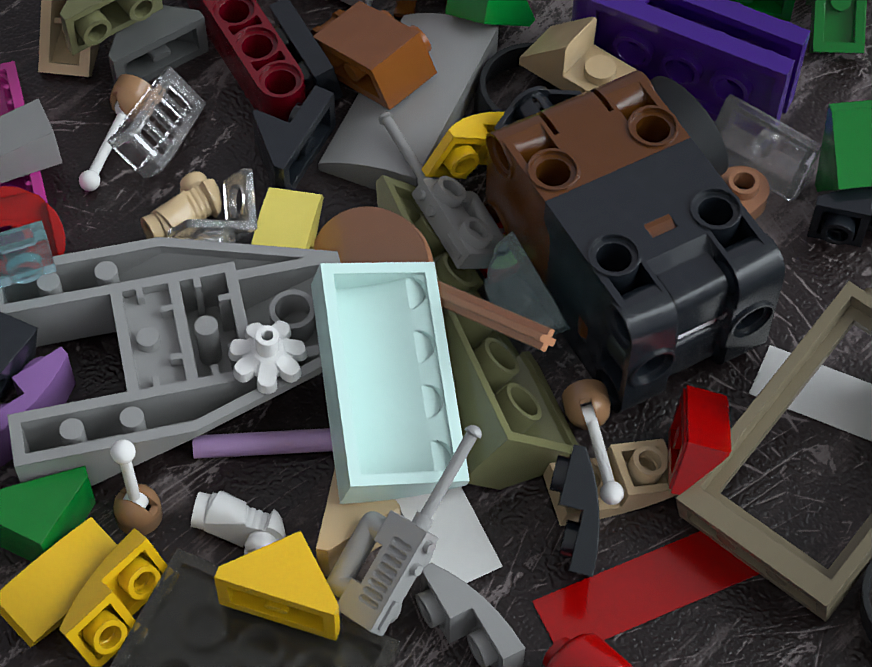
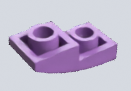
[0,347,76,467]

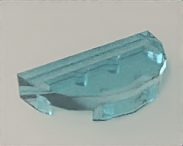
[484,230,571,335]

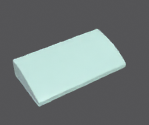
[311,262,470,504]

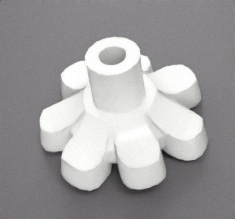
[228,320,307,394]

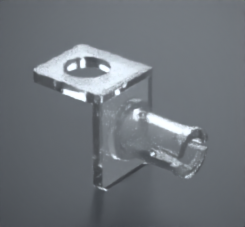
[167,168,257,243]

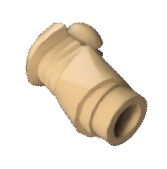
[140,171,222,239]

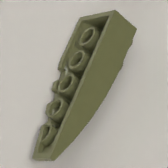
[376,175,578,490]

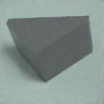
[108,5,209,85]

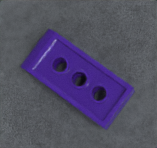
[571,0,811,143]

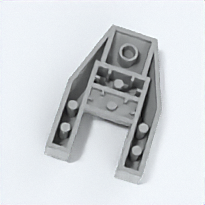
[0,237,341,486]

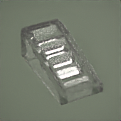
[107,66,206,179]

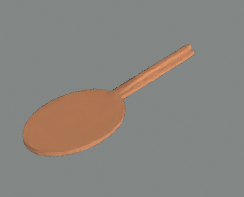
[313,206,556,352]

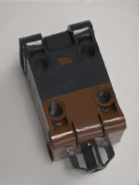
[483,70,785,413]

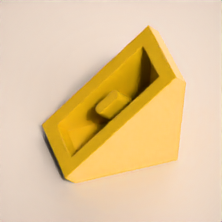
[214,531,340,641]

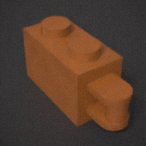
[310,1,437,110]

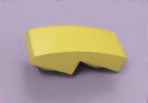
[251,187,324,249]

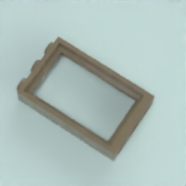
[676,281,872,622]

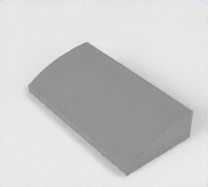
[318,13,499,190]

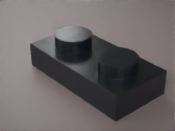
[269,0,344,101]

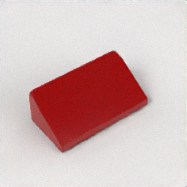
[668,385,732,495]

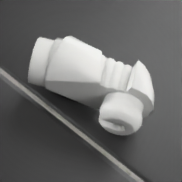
[191,491,286,555]

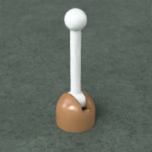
[79,74,157,191]
[562,379,624,505]
[110,439,163,535]

